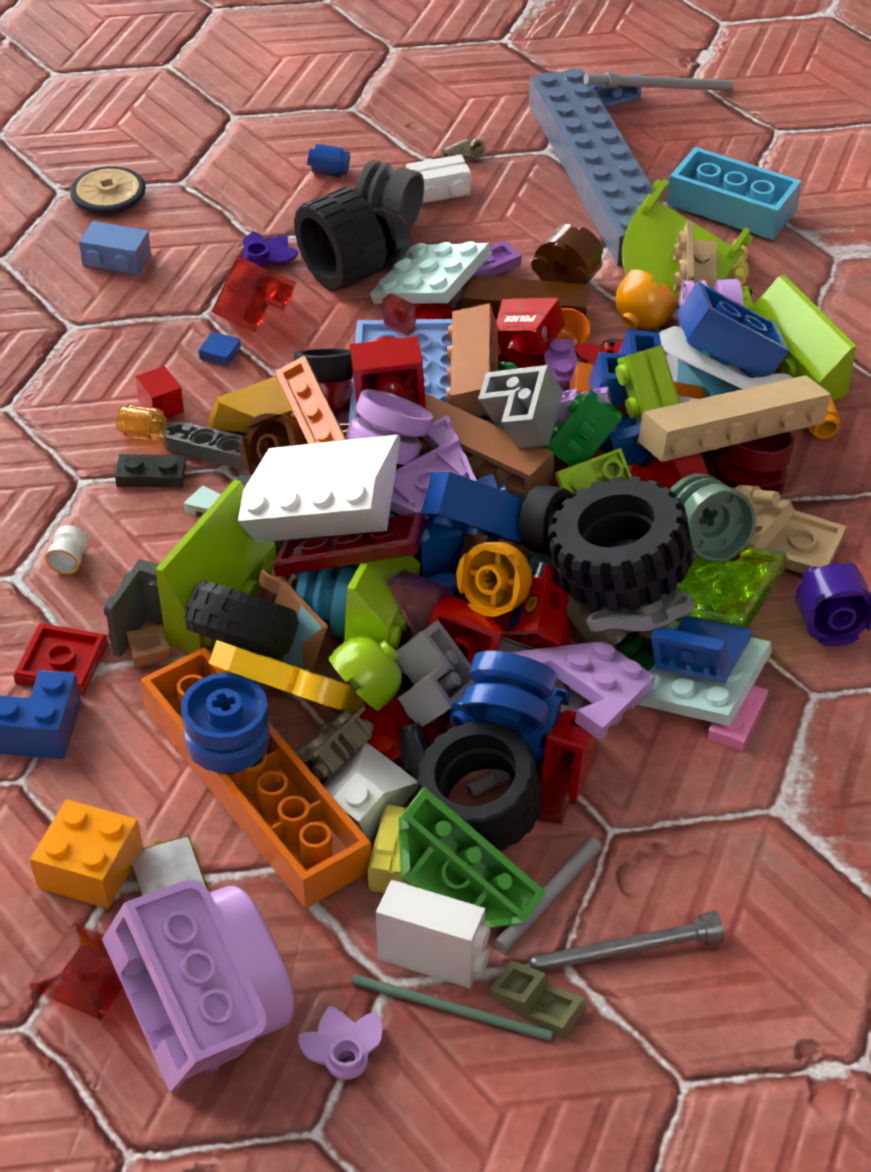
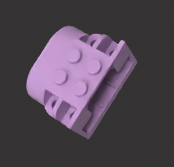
[102,880,294,1093]

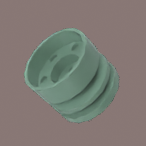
[670,473,756,562]

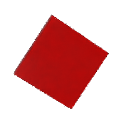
[13,623,108,696]

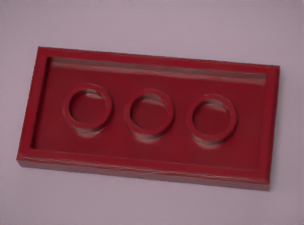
[273,512,427,577]

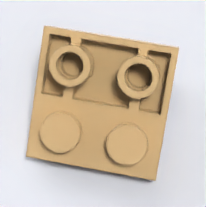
[730,485,795,556]

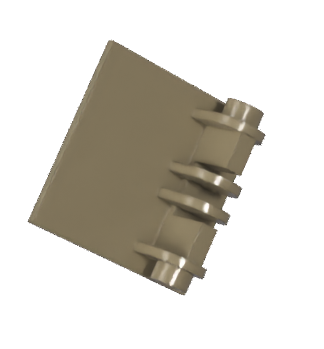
[294,706,374,779]

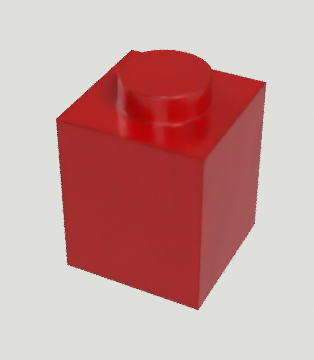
[135,366,184,422]

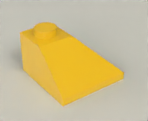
[208,376,293,433]

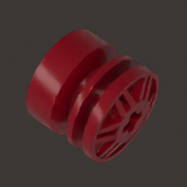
[715,431,794,495]

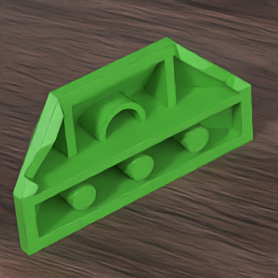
[399,787,546,928]

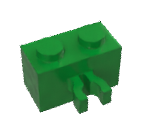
[546,389,622,467]

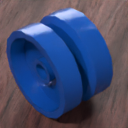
[461,651,557,732]
[181,672,270,773]

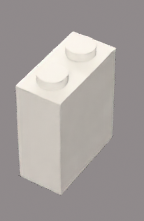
[376,880,490,988]

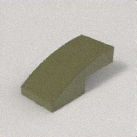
[489,961,587,1039]

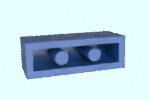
[421,472,525,545]

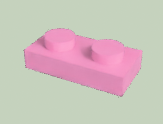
[707,685,769,751]

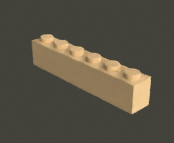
[638,375,831,462]

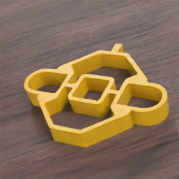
[209,640,364,712]

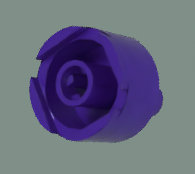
[795,563,871,646]

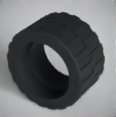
[294,187,386,291]
[417,721,544,851]

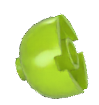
[328,636,402,711]

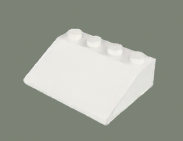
[238,434,400,542]

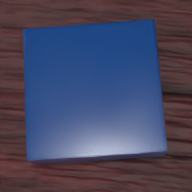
[198,332,241,366]

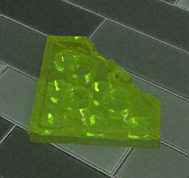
[674,548,788,628]

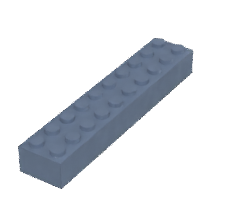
[529,68,662,266]

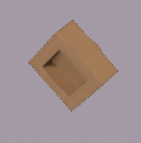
[126,624,171,667]

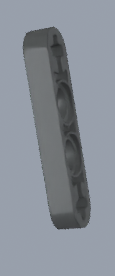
[161,421,246,470]

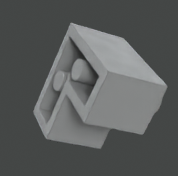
[478,365,563,449]
[396,620,476,727]

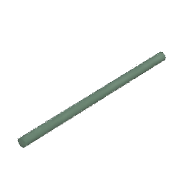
[351,974,554,1042]

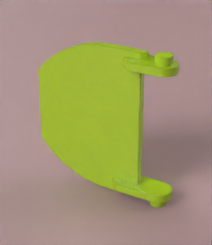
[622,179,754,300]

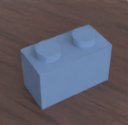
[79,221,151,276]

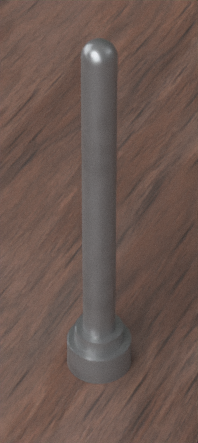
[529,910,724,972]

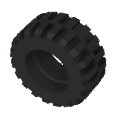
[548,477,693,612]

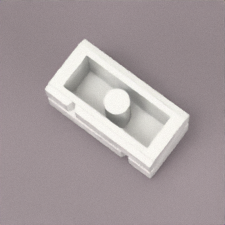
[406,154,471,204]

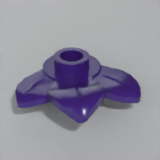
[242,231,298,268]

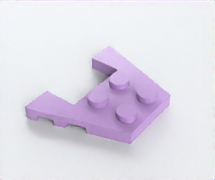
[390,415,477,520]
[508,641,655,740]

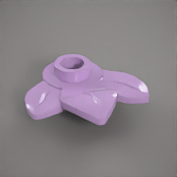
[298,1006,382,1080]

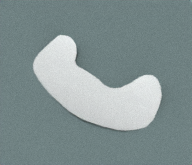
[659,326,793,389]

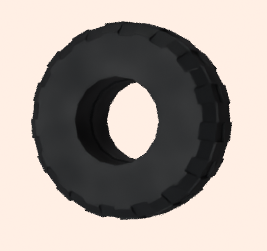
[184,580,299,660]

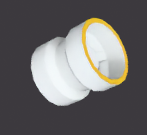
[45,525,89,574]

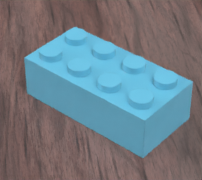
[667,147,802,240]

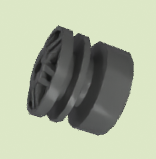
[355,160,424,229]

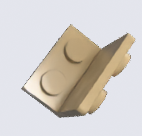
[673,221,717,298]

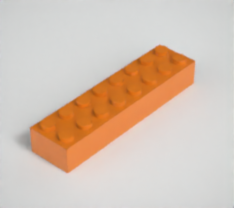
[140,647,372,909]

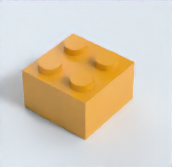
[30,799,143,909]

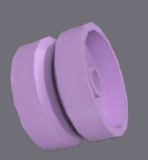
[345,389,434,465]

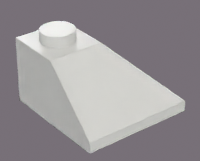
[323,742,419,840]

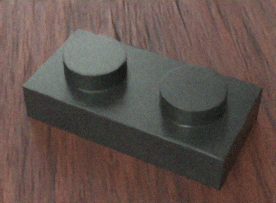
[115,454,186,487]

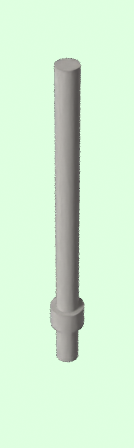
[584,71,734,91]

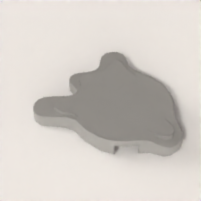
[587,586,695,632]

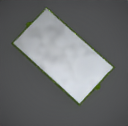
[131,835,209,897]

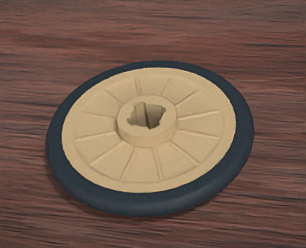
[70,166,146,213]

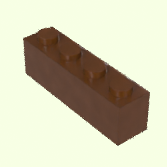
[462,275,589,321]

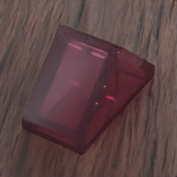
[386,570,451,637]

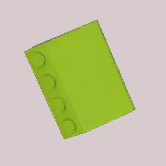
[155,479,276,654]

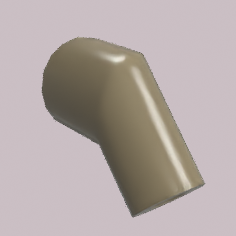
[442,139,485,159]

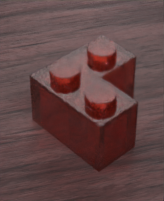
[211,255,296,332]

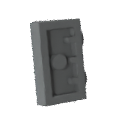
[104,559,163,657]

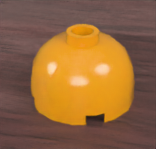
[615,270,678,330]
[456,542,532,617]

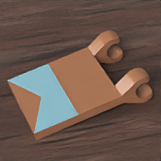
[259,568,328,672]

